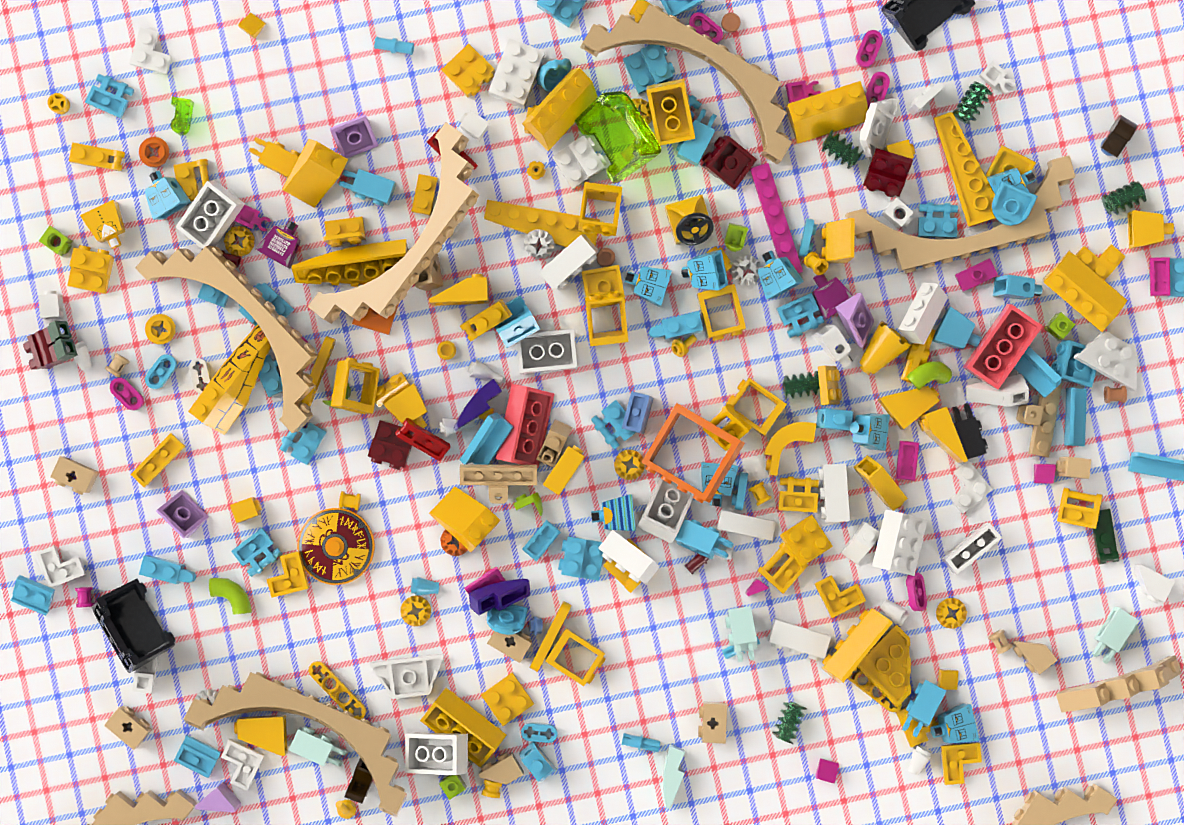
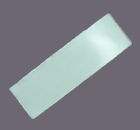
[663,744,685,809]

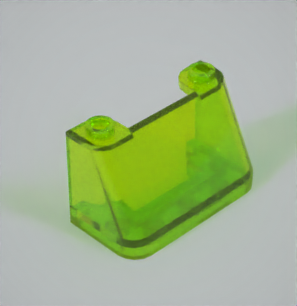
[575,91,662,183]

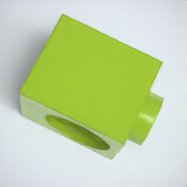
[39,225,73,256]
[1044,312,1076,341]
[439,775,467,800]

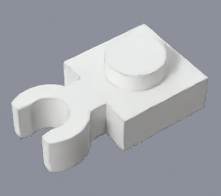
[979,61,1015,95]

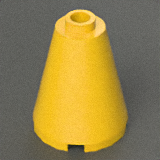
[859,321,911,375]

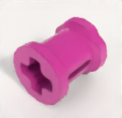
[75,587,94,608]

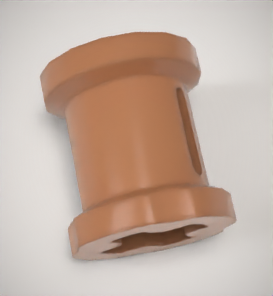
[1104,386,1127,403]

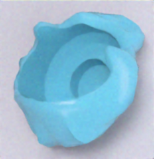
[536,58,572,92]

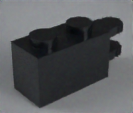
[952,403,988,459]

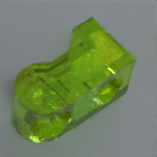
[170,97,194,136]

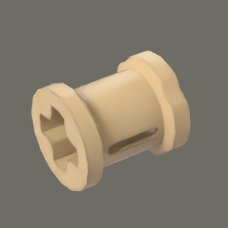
[105,353,130,378]
[988,629,1013,654]

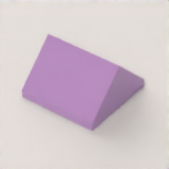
[330,114,379,158]
[835,293,874,347]
[156,490,209,539]
[195,782,241,813]

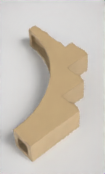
[1056,655,1181,713]

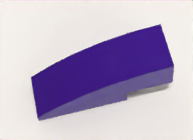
[454,379,502,431]
[469,579,530,615]

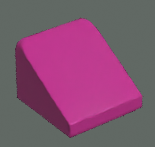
[1034,464,1056,484]
[745,578,769,596]
[815,758,839,784]

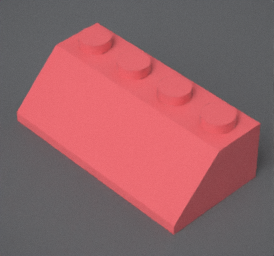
[963,304,1043,390]
[496,384,554,468]

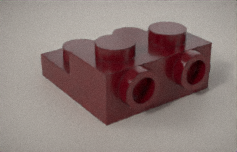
[702,135,757,190]
[863,148,913,197]
[368,420,413,470]

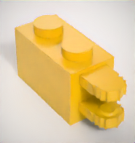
[248,137,300,178]

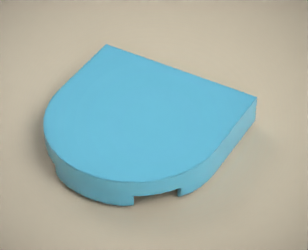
[992,181,1038,226]
[486,604,528,635]

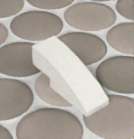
[716,510,776,541]

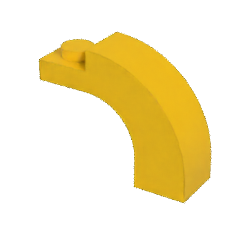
[763,422,816,476]

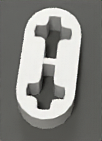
[190,358,211,394]

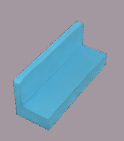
[1014,346,1062,398]
[1064,387,1087,446]
[460,412,513,465]
[1128,452,1184,481]

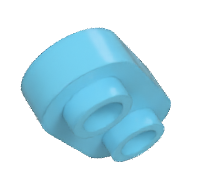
[799,218,817,257]
[145,354,177,389]
[731,471,748,510]

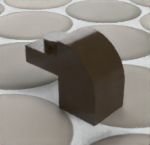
[1100,115,1138,158]
[344,758,373,804]

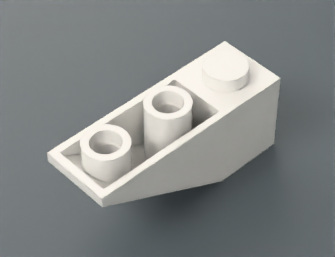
[966,374,1029,407]

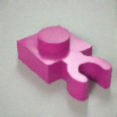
[785,80,821,103]
[235,205,271,231]

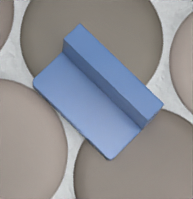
[622,391,654,434]

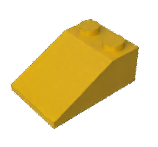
[646,78,695,146]
[282,139,348,208]
[821,218,855,263]
[429,274,490,306]
[918,407,968,463]
[429,486,501,552]

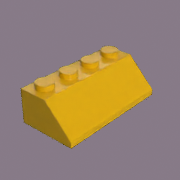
[522,67,598,151]
[785,81,868,144]
[1043,250,1128,332]
[822,608,893,683]
[420,688,506,768]

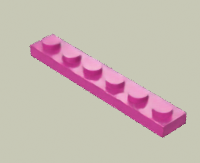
[750,163,803,273]

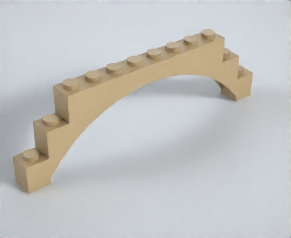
[580,4,792,164]
[308,122,480,324]
[845,155,1075,274]
[135,246,318,433]
[184,672,407,818]
[1009,784,1118,825]
[87,789,198,825]

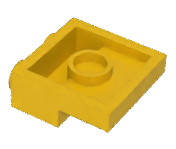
[441,43,495,98]
[67,245,114,294]

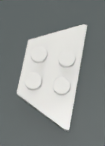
[859,98,899,165]
[1074,331,1137,391]
[369,653,444,699]

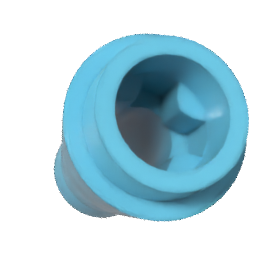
[411,577,439,596]

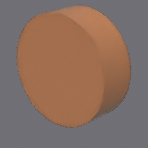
[721,13,741,33]
[596,248,615,267]

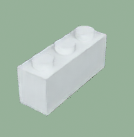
[538,234,599,290]
[898,282,948,344]
[818,463,850,523]
[941,523,1002,575]
[599,530,660,585]
[767,619,831,661]

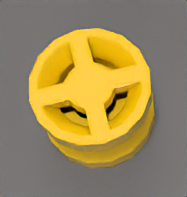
[47,93,70,115]
[481,779,502,798]

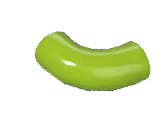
[906,361,952,390]
[209,577,252,615]

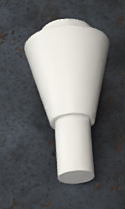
[467,359,503,383]
[439,418,475,437]

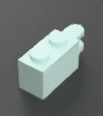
[725,606,757,662]
[1092,607,1139,664]
[289,726,348,766]

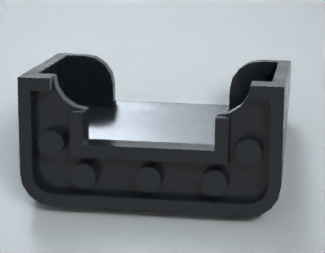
[881,0,976,51]
[92,579,175,673]

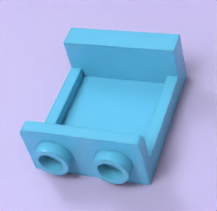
[495,296,540,348]

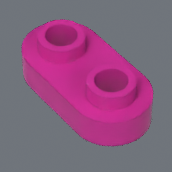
[689,12,723,44]
[855,30,883,68]
[865,72,890,109]
[110,378,144,410]
[906,573,927,611]

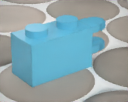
[676,108,717,167]
[338,169,397,207]
[649,311,703,340]
[675,519,734,559]
[139,555,196,584]
[901,680,946,737]

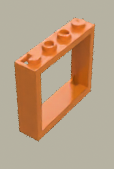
[641,403,745,503]

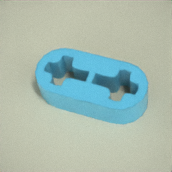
[521,723,558,743]

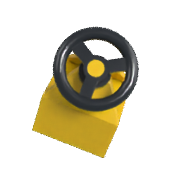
[665,195,714,246]

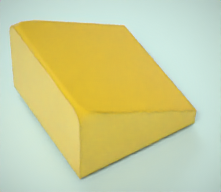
[238,12,266,39]
[938,669,958,690]

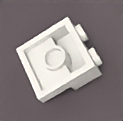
[552,135,606,189]

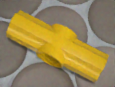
[900,329,936,383]

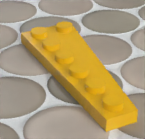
[934,112,996,227]
[484,200,600,247]

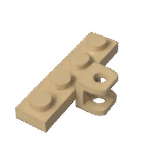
[1016,382,1063,458]
[460,464,537,504]

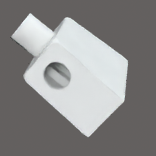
[813,324,853,367]

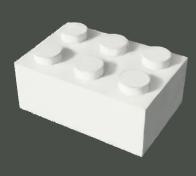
[488,38,545,109]
[176,180,245,249]
[517,329,578,374]
[872,510,927,576]
[405,732,468,775]

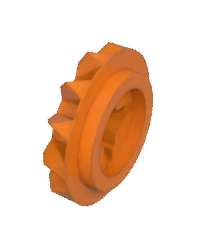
[139,137,170,167]
[440,529,468,556]

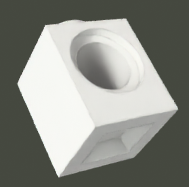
[459,110,490,142]
[881,197,914,229]
[38,291,64,320]

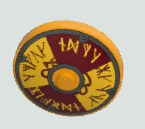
[297,508,375,585]

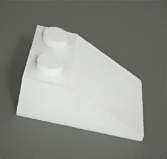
[637,475,697,543]

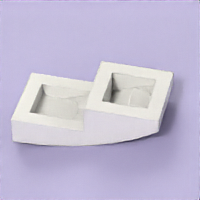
[132,656,159,694]

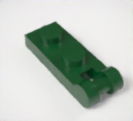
[1092,508,1119,565]

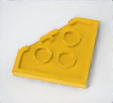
[857,624,911,707]

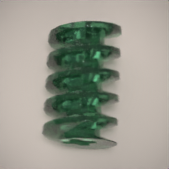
[953,81,993,125]
[822,129,864,169]
[1102,181,1147,215]
[782,371,820,400]
[772,701,807,744]

